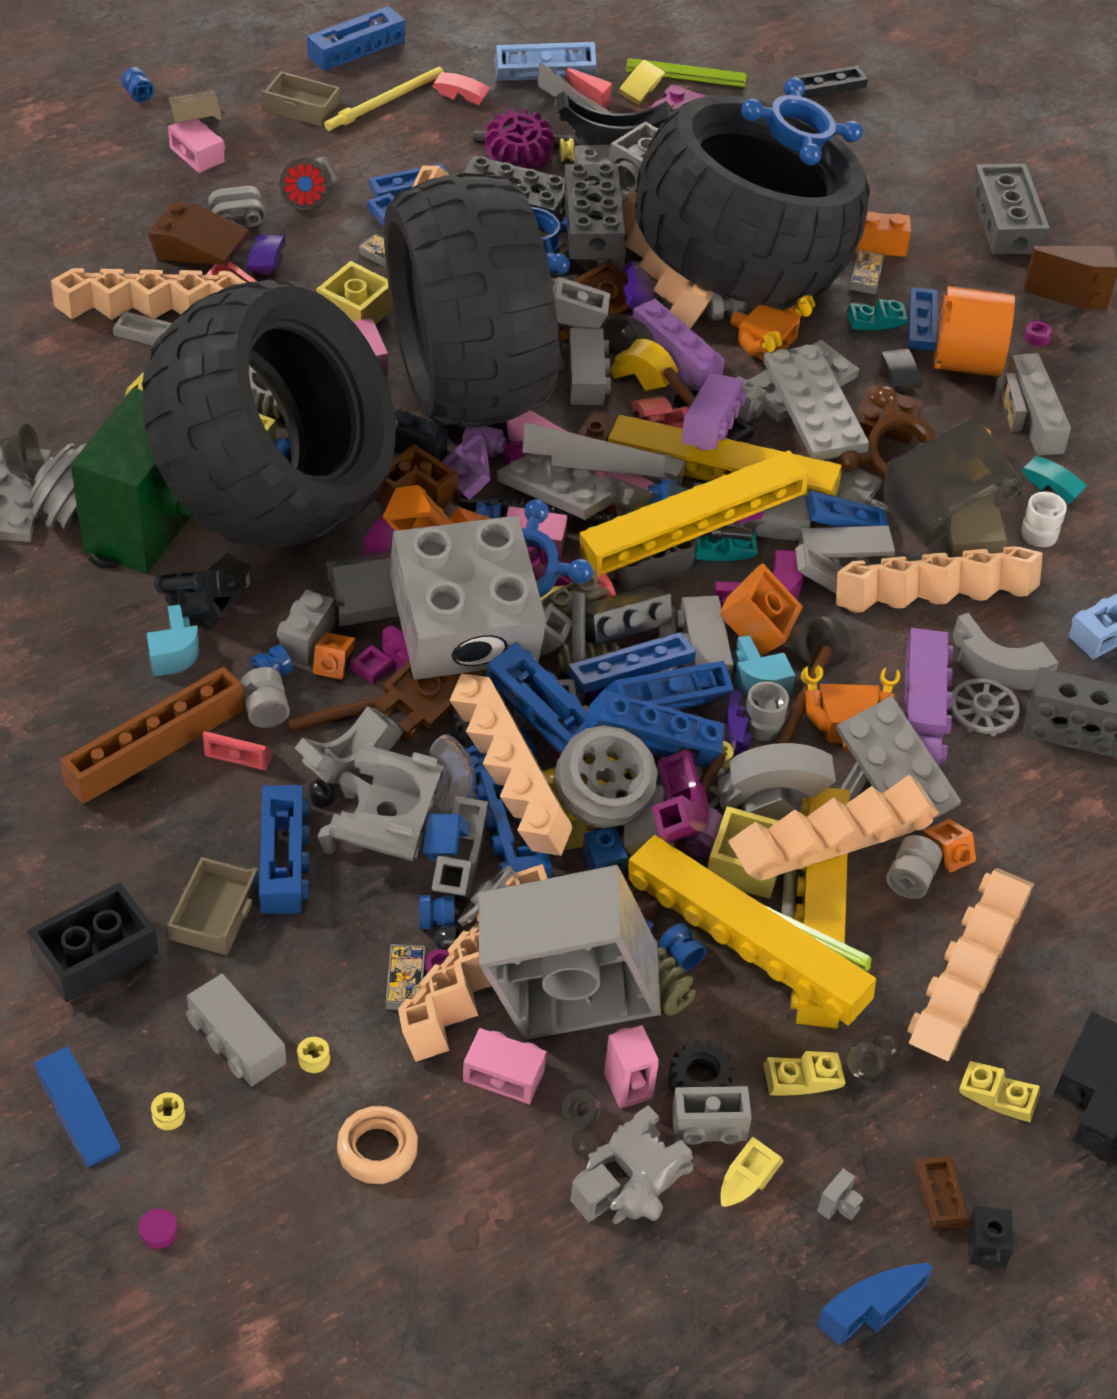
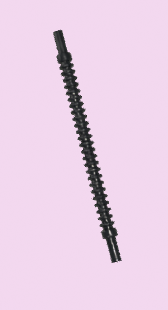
[459,495,753,541]

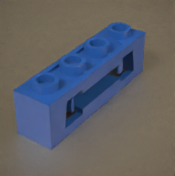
[307,6,405,71]
[486,642,588,754]
[599,660,734,710]
[586,690,724,768]
[475,770,552,879]
[259,785,310,914]

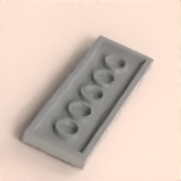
[764,344,869,460]

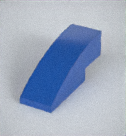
[34,1046,121,1168]
[817,1263,933,1346]

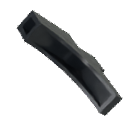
[555,91,674,145]
[1054,1011,1117,1157]

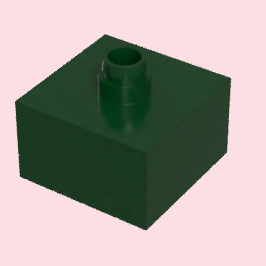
[71,388,194,574]

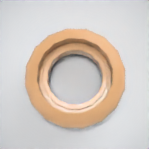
[337,1106,418,1184]

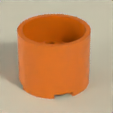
[933,285,1015,378]

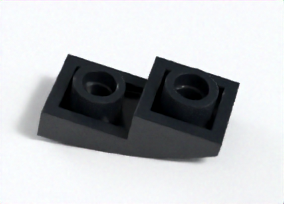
[881,348,922,393]

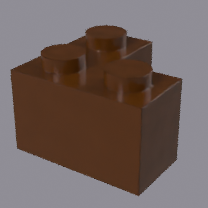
[855,385,923,446]
[376,444,458,509]

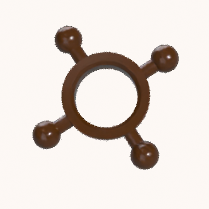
[837,386,968,512]

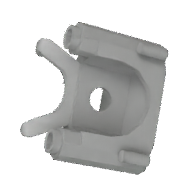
[317,745,444,861]

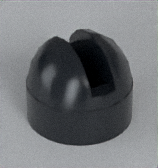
[308,778,334,808]
[434,925,461,950]

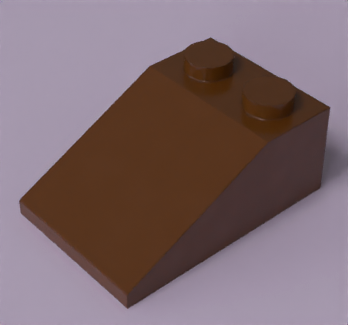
[148,202,250,265]
[1023,246,1117,309]

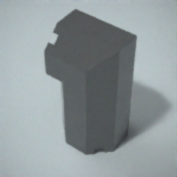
[327,551,399,626]

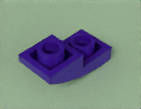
[247,235,286,275]
[623,260,654,310]
[724,691,752,758]

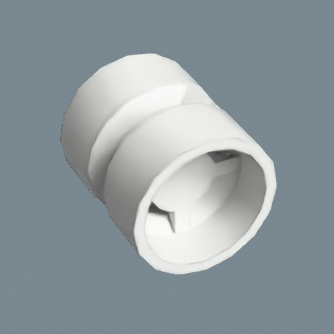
[1021,492,1067,548]

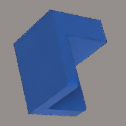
[423,814,470,862]

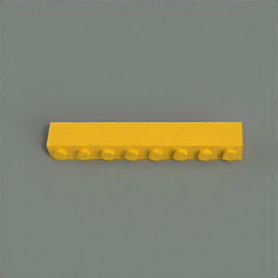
[608,414,842,497]
[580,450,808,577]
[790,787,850,1029]
[629,834,876,1026]

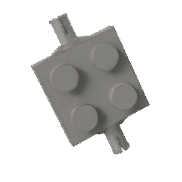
[828,458,889,514]

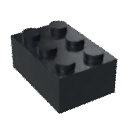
[27,882,159,1003]

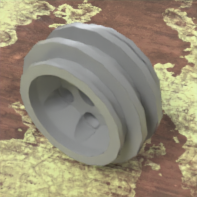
[26,443,86,530]
[554,725,658,828]

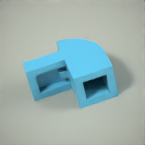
[147,605,199,677]
[733,635,795,696]

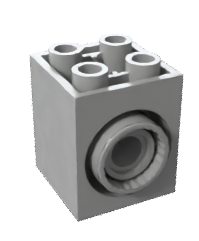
[610,122,658,201]

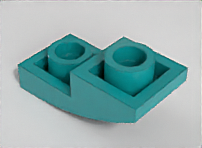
[846,299,909,330]
[1021,456,1087,505]
[694,532,758,561]

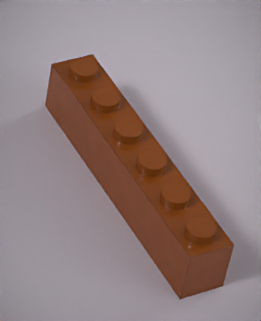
[60,666,245,804]

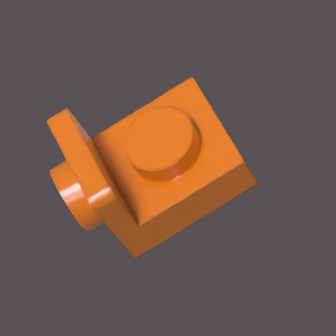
[313,632,356,679]
[923,818,976,873]

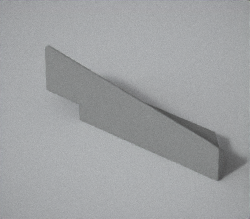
[538,63,611,113]
[523,422,666,477]

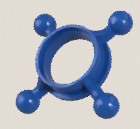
[741,77,863,166]
[531,207,570,275]
[522,499,593,598]

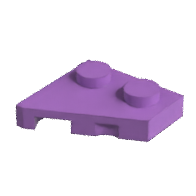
[442,428,490,500]

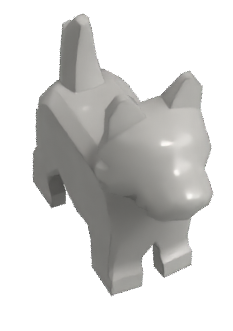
[586,1105,693,1224]

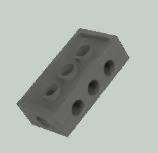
[464,155,566,235]
[564,163,625,259]
[971,164,1050,255]
[1022,667,1117,758]

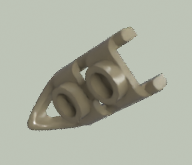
[541,569,610,617]

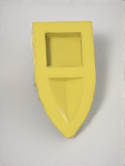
[721,1136,784,1207]

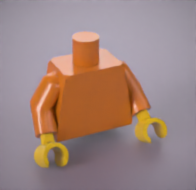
[730,295,816,361]
[801,665,900,754]

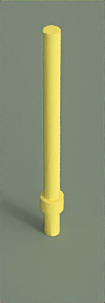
[324,67,444,131]

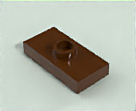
[577,408,618,442]
[914,1155,970,1231]

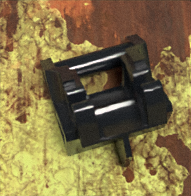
[154,570,239,629]

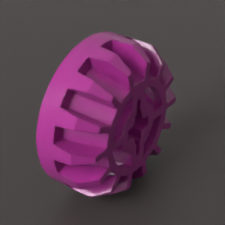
[485,108,554,170]

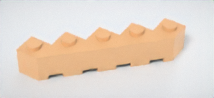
[622,191,714,329]
[51,268,246,320]
[836,546,1043,613]
[450,674,573,856]
[728,775,940,881]
[398,864,548,1062]
[907,868,1034,1061]

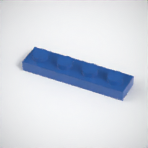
[568,632,696,694]

